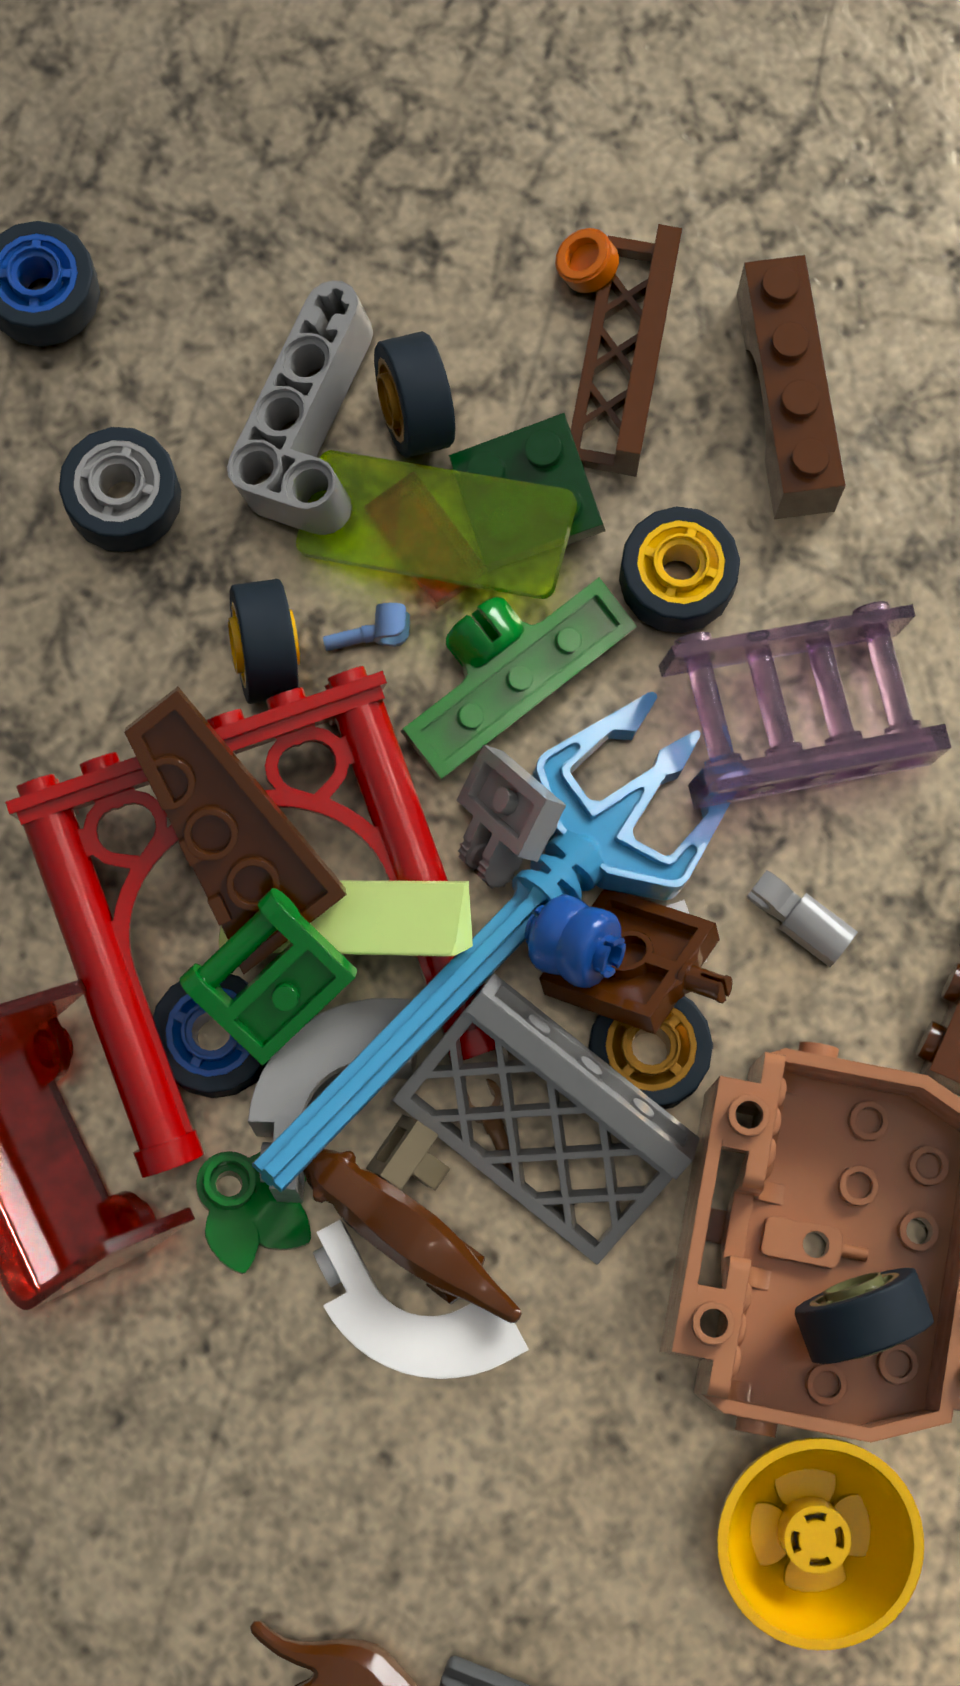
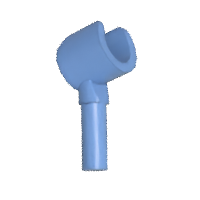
[323,603,410,651]

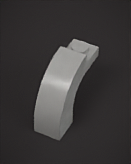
[248,998,417,1203]

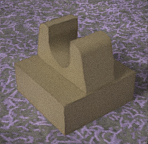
[366,1115,450,1191]

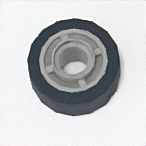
[59,427,182,552]

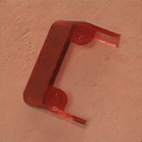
[0,979,195,1310]

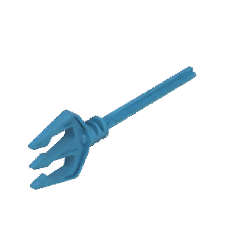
[252,692,745,1192]

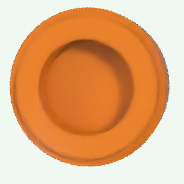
[555,228,619,293]

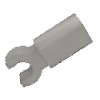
[747,870,858,967]

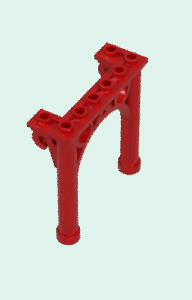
[5,666,496,1178]

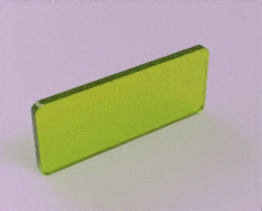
[296,450,577,599]

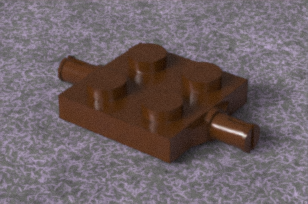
[539,889,733,1034]

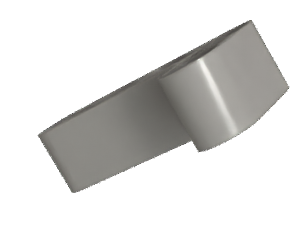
[227,280,373,535]

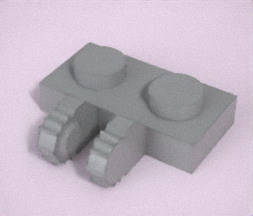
[457,745,566,889]

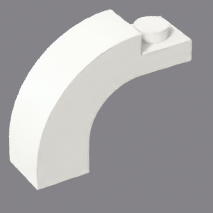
[313,1220,529,1379]

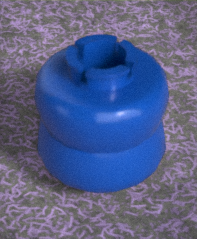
[525,894,626,988]

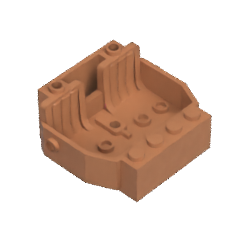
[659,1042,960,1443]

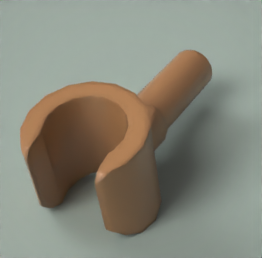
[467,1079,512,1170]

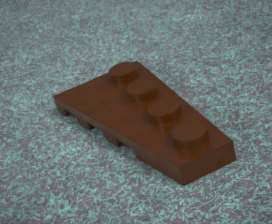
[124,686,347,975]

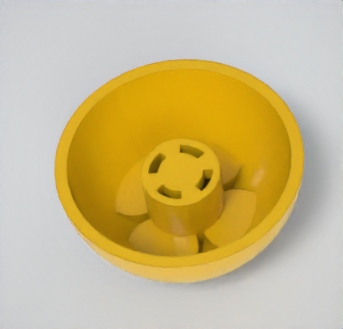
[717,1437,924,1651]

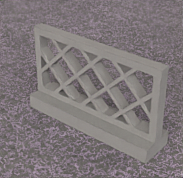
[392,973,700,1265]

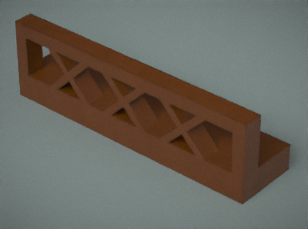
[571,224,682,477]

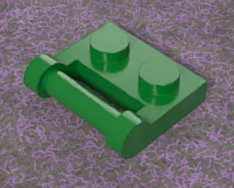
[180,888,358,1066]

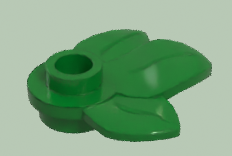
[196,1151,311,1274]

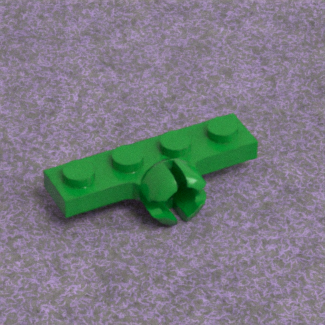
[401,577,637,781]

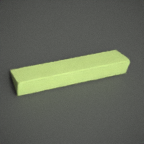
[219,880,473,956]

